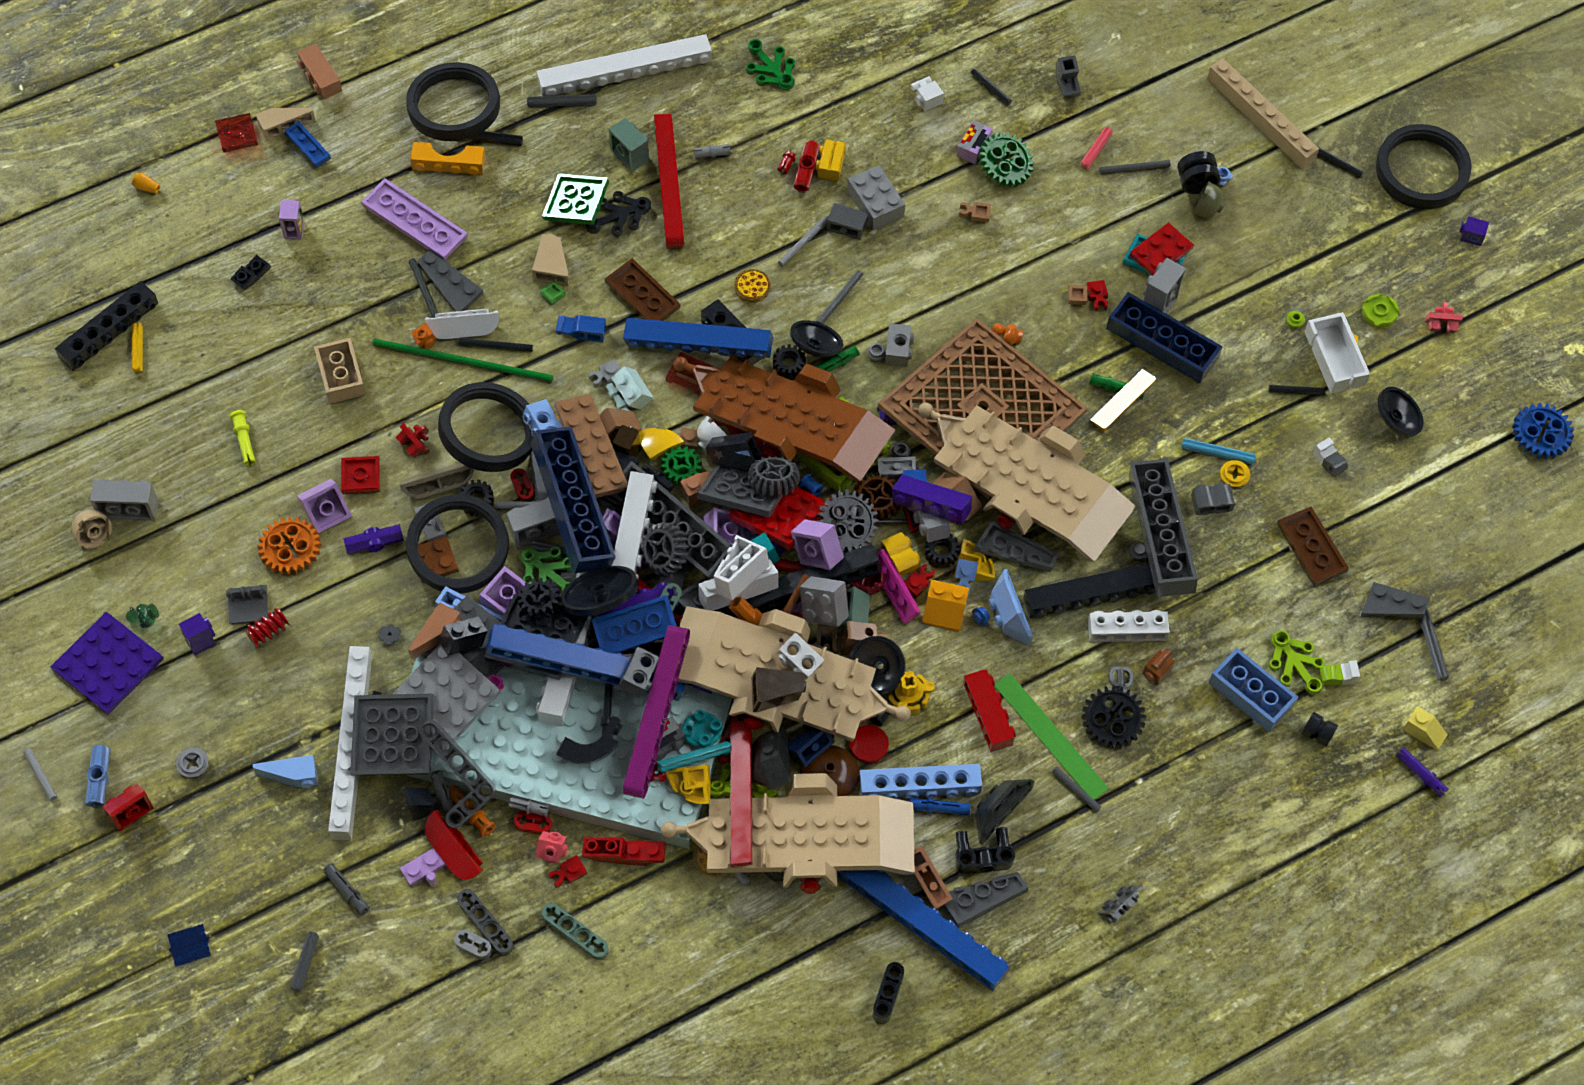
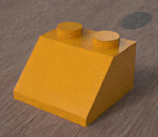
[922,580,969,632]

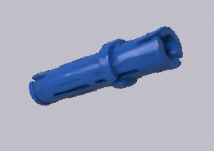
[910,797,970,816]

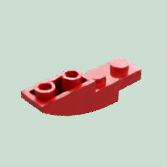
[582,837,666,866]

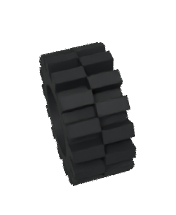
[773,344,806,380]
[459,479,494,517]
[924,533,960,569]

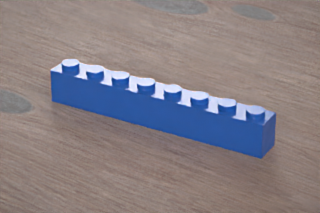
[623,318,774,359]

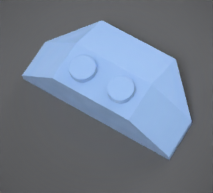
[988,569,1033,645]

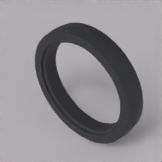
[406,62,500,141]
[1376,124,1472,209]
[438,382,533,472]
[406,494,509,594]

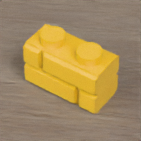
[815,139,846,182]

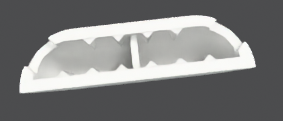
[425,309,499,339]

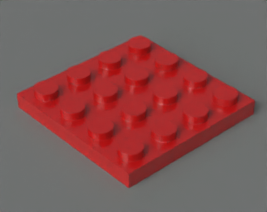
[729,487,837,550]

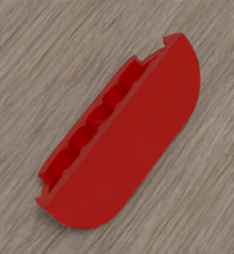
[425,810,483,880]

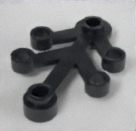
[586,191,651,237]

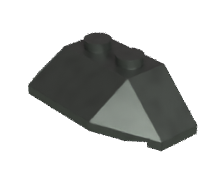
[752,728,791,791]
[976,779,1035,845]

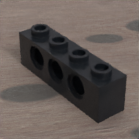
[701,299,761,365]

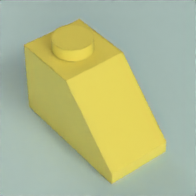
[1403,706,1448,751]

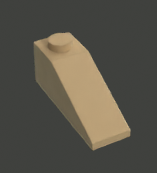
[256,108,316,141]

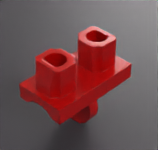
[396,423,430,458]

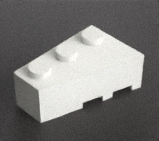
[714,535,770,600]

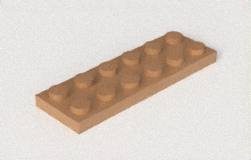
[554,393,628,498]

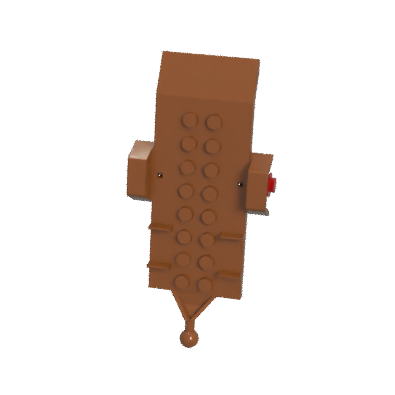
[673,357,895,482]

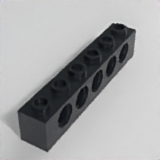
[55,281,158,371]

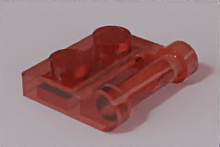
[665,352,713,395]

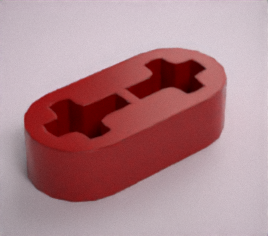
[510,468,535,502]
[514,811,553,835]

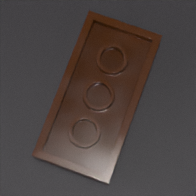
[605,258,681,321]
[1277,507,1349,586]

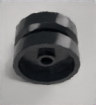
[1177,151,1221,195]

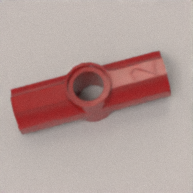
[794,140,820,193]

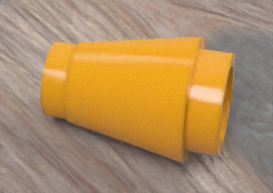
[132,172,160,194]

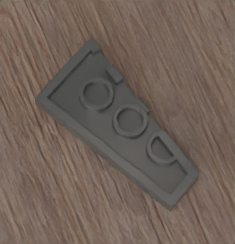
[943,872,1028,928]

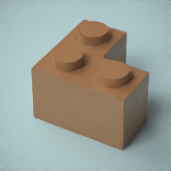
[600,408,642,444]
[932,472,983,521]

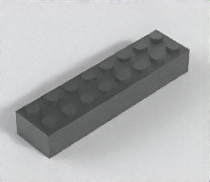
[1129,459,1198,597]
[612,461,733,579]

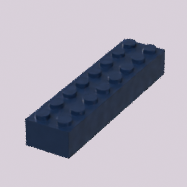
[531,426,616,574]

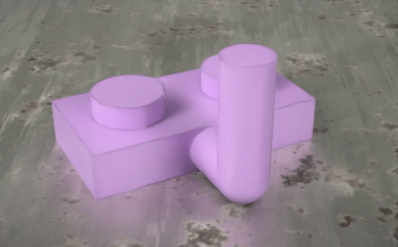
[400,848,446,887]

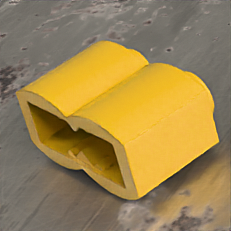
[880,532,921,576]

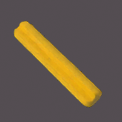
[132,323,143,373]

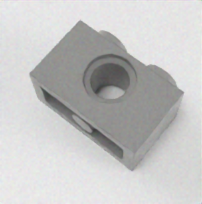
[885,323,914,367]

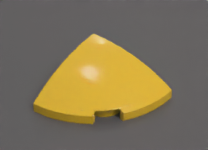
[640,427,685,461]
[954,539,995,581]
[666,764,711,804]

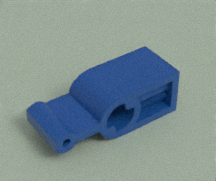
[556,315,606,342]

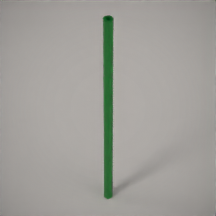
[373,338,554,382]

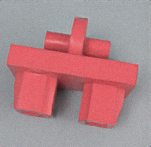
[1425,302,1463,333]

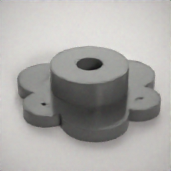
[379,624,401,646]

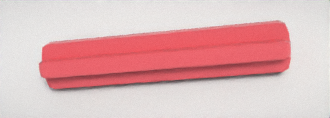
[1081,127,1113,169]

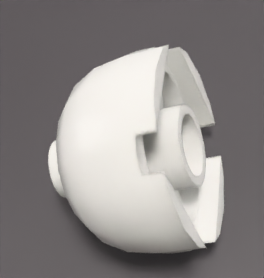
[697,416,728,451]

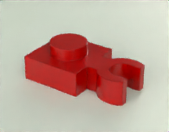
[1086,280,1108,311]
[904,564,935,598]
[549,855,587,888]

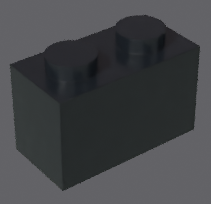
[439,617,488,656]

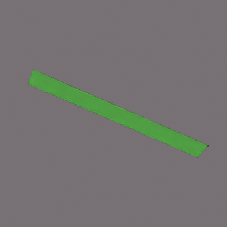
[995,673,1109,799]

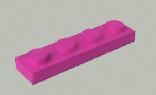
[877,550,921,624]

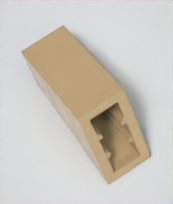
[532,234,569,286]

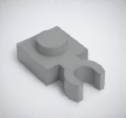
[589,359,621,387]

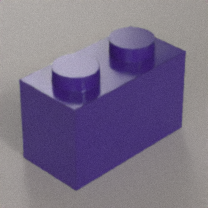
[179,613,216,655]

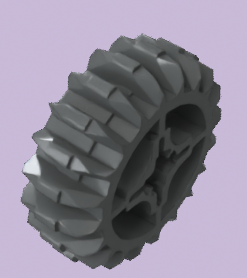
[748,456,800,498]
[640,522,689,575]

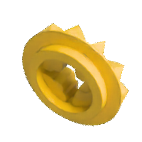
[1220,460,1250,488]

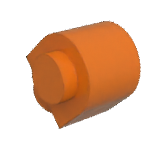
[411,323,436,349]

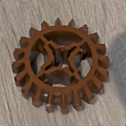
[853,473,901,520]

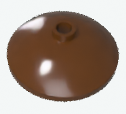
[800,745,860,796]

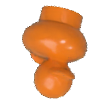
[992,323,1023,345]

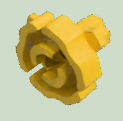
[887,671,935,715]

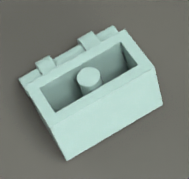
[606,366,654,411]

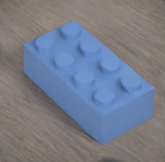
[1209,648,1298,733]

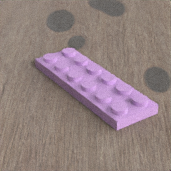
[361,178,468,261]

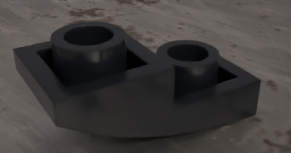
[230,254,271,290]

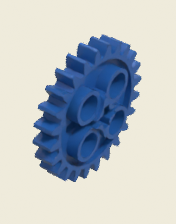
[1512,403,1574,460]

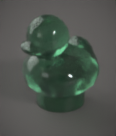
[126,603,159,628]

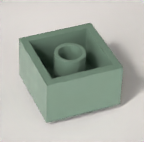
[609,118,649,172]

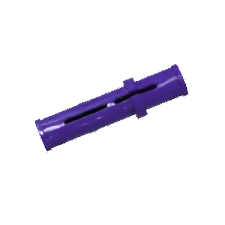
[1396,747,1449,798]

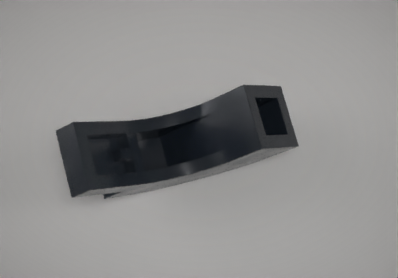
[556,716,623,764]

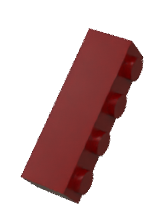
[963,669,1016,752]

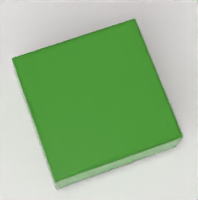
[540,281,566,305]

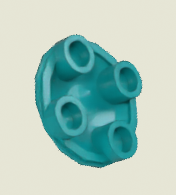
[682,710,722,747]

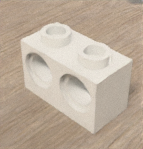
[777,632,824,680]

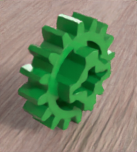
[661,446,702,485]

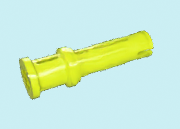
[229,410,256,466]

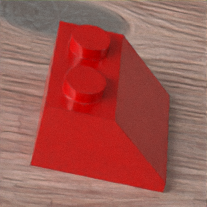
[103,784,154,832]

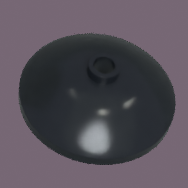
[790,320,843,357]
[1378,387,1424,437]
[849,636,906,695]

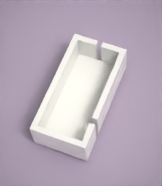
[1305,312,1370,394]

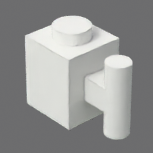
[910,76,944,112]

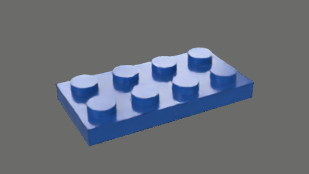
[592,595,677,654]

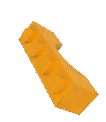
[410,142,486,175]

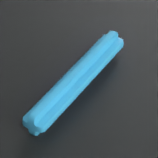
[1182,438,1256,465]

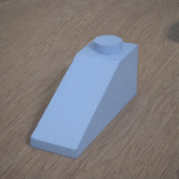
[253,755,318,788]

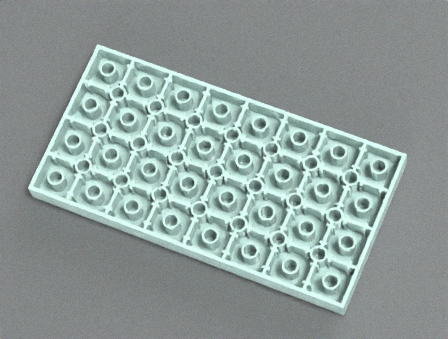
[407,657,733,849]

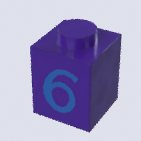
[1459,216,1489,246]

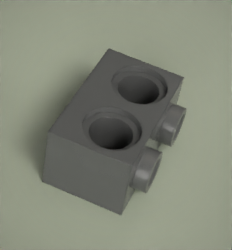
[618,647,659,697]

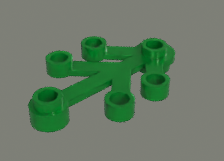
[746,39,795,90]

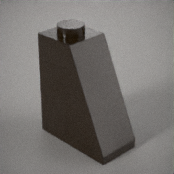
[751,667,806,712]

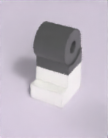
[1313,437,1348,477]

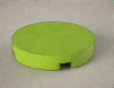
[1362,294,1399,328]

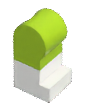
[1319,660,1360,686]

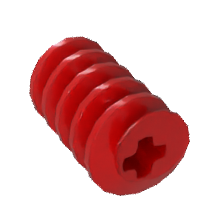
[246,608,290,648]

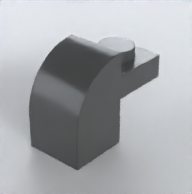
[1056,55,1081,99]

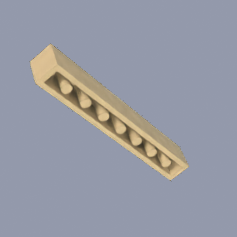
[1207,58,1319,170]

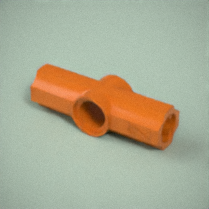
[729,596,762,626]

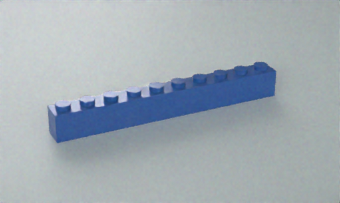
[486,624,685,701]
[837,870,1009,991]

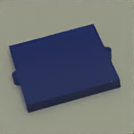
[167,924,211,967]

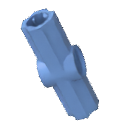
[85,745,111,808]

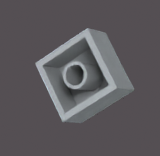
[799,576,849,627]

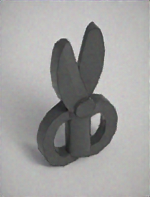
[1108,666,1134,711]

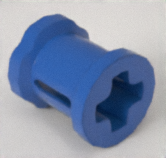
[798,474,824,497]

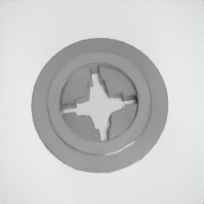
[176,748,209,779]

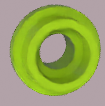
[1286,311,1305,329]

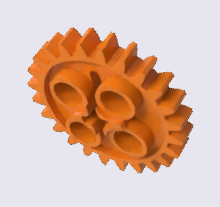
[257,516,321,576]

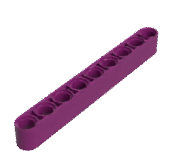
[623,625,690,799]

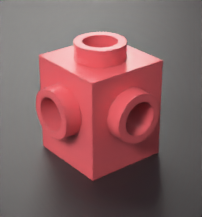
[535,831,568,863]

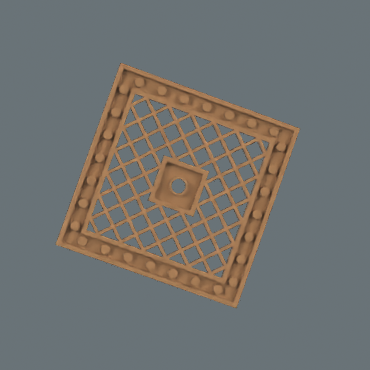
[877,318,1088,500]

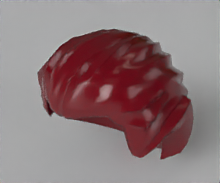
[850,572,886,595]

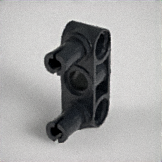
[955,827,1015,874]

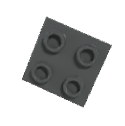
[226,585,268,624]
[1098,885,1143,924]

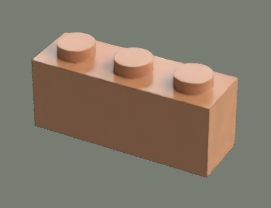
[297,44,342,99]

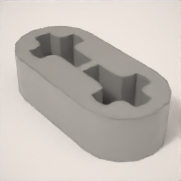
[455,930,492,960]

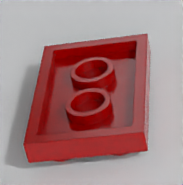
[1129,222,1194,276]

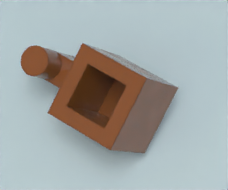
[1142,649,1175,686]

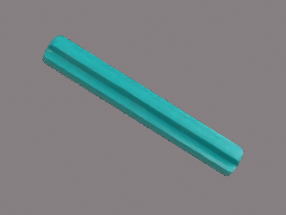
[657,741,731,772]

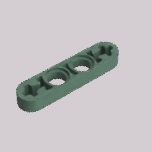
[542,903,609,960]

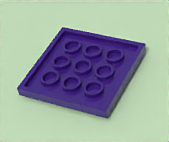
[50,611,164,715]

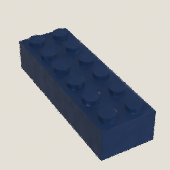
[1106,292,1223,384]

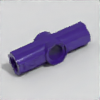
[343,524,404,555]

